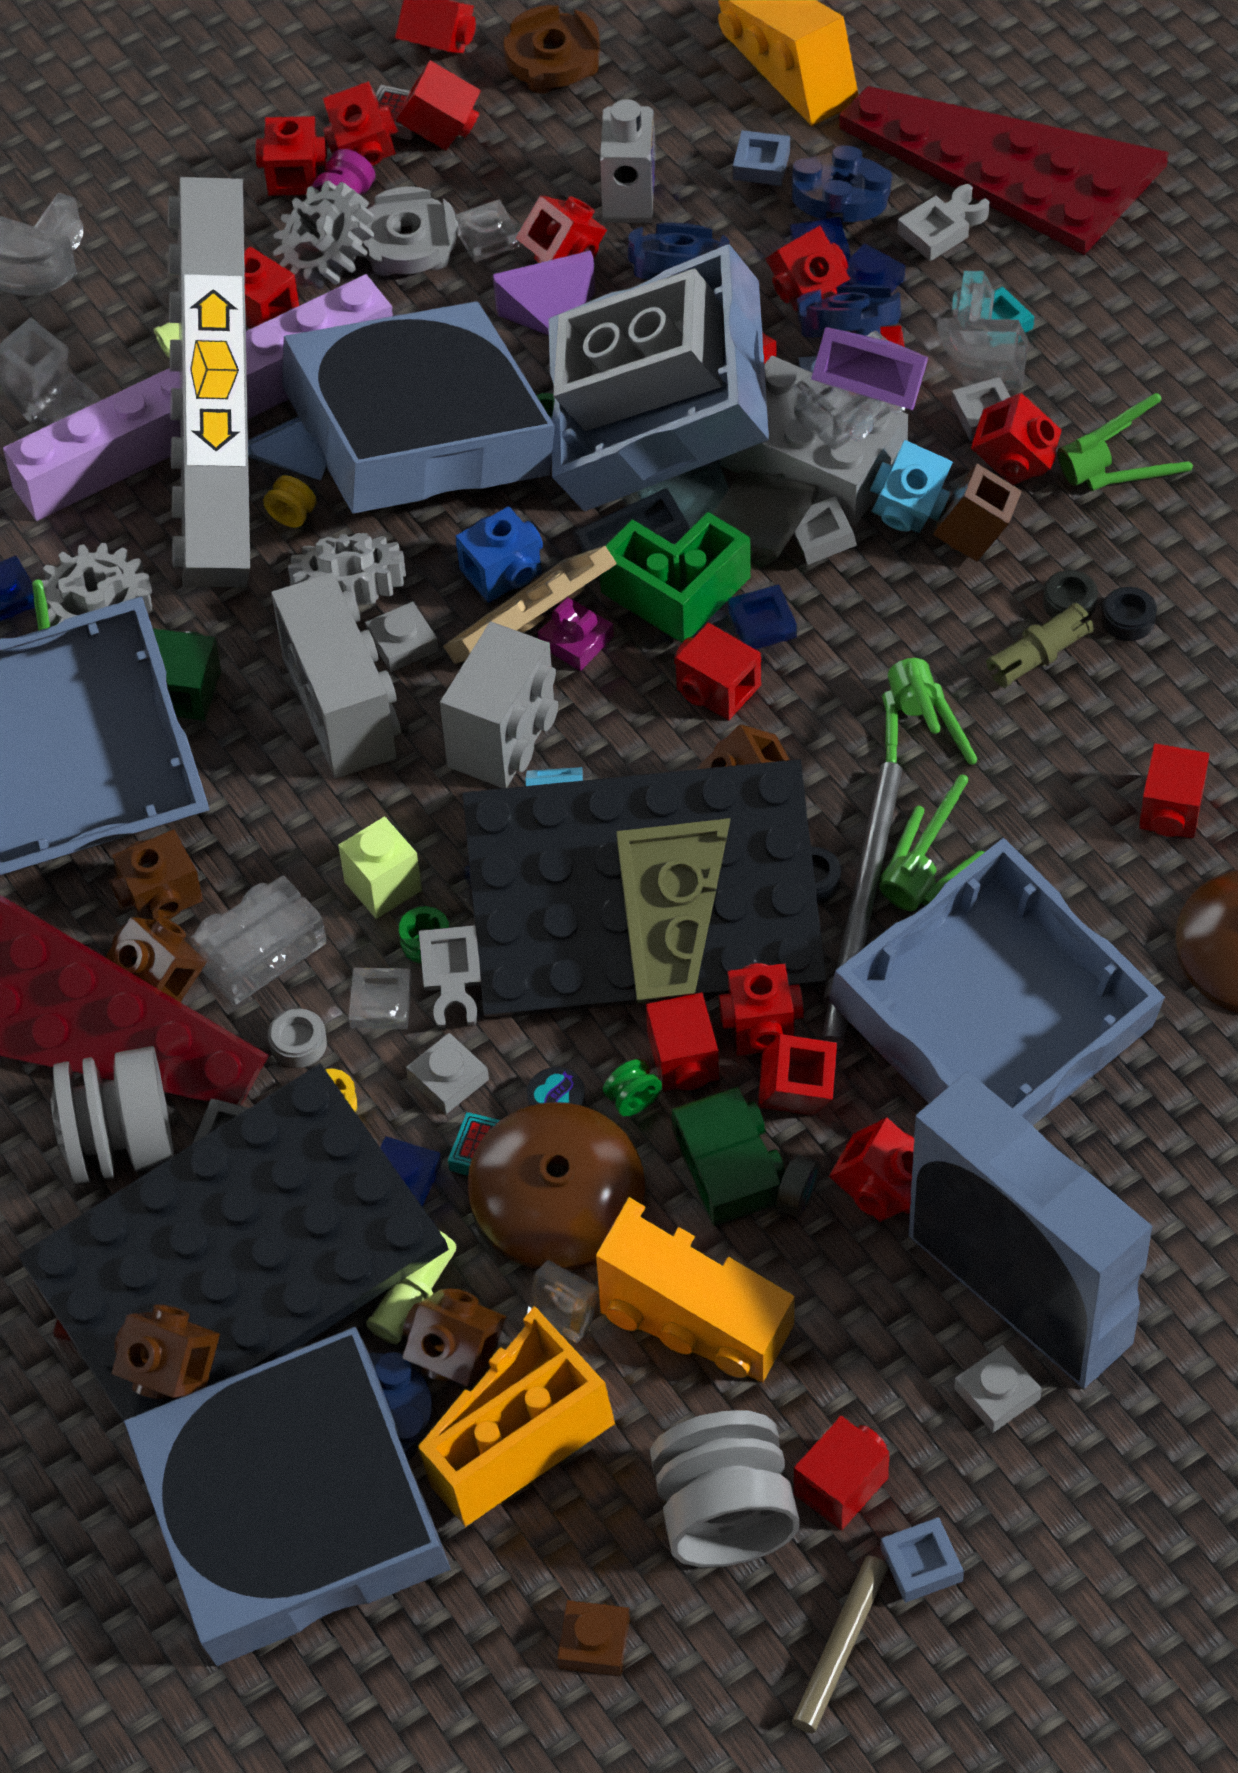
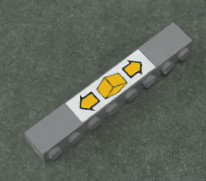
[168,177,250,587]

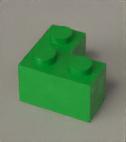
[600,512,751,643]

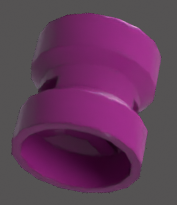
[312,149,375,195]

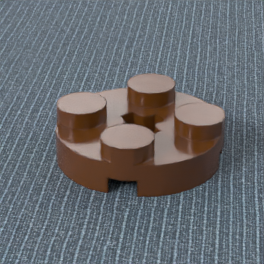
[503,5,600,94]

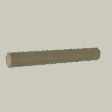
[792,1556,888,1733]

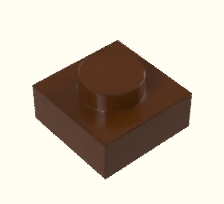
[557,1600,630,1676]

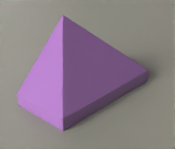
[493,251,595,335]
[811,327,928,410]

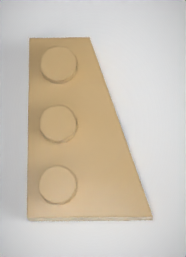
[443,546,617,664]

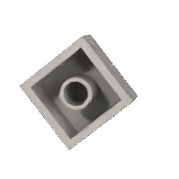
[440,621,558,788]

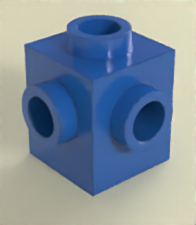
[455,506,543,603]

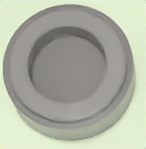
[268,1009,327,1068]

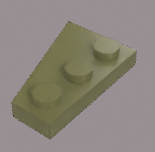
[616,818,731,1004]

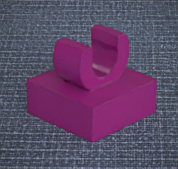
[538,597,614,671]

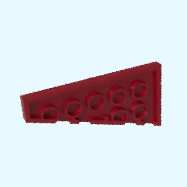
[839,86,1169,255]
[0,895,269,1106]

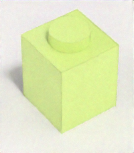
[338,816,422,919]

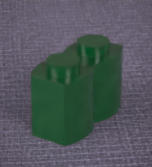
[672,1087,785,1226]

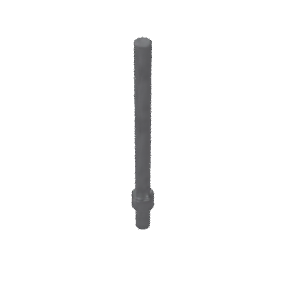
[821,762,902,1049]

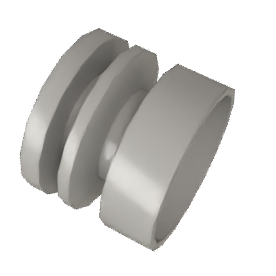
[51,1046,174,1186]
[650,1410,799,1567]

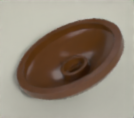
[1175,870,1238,1013]
[468,1102,645,1271]

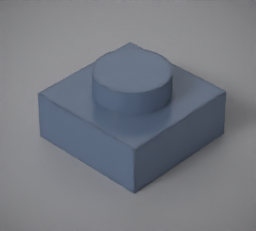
[733,130,790,186]
[880,1517,964,1603]

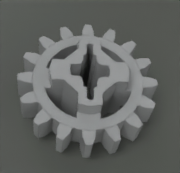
[273,181,375,290]
[288,533,406,605]
[41,543,153,627]

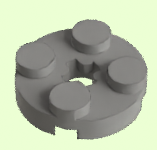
[362,187,457,276]

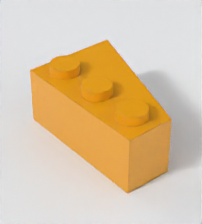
[718,0,858,126]
[596,1197,794,1383]
[418,1306,615,1527]

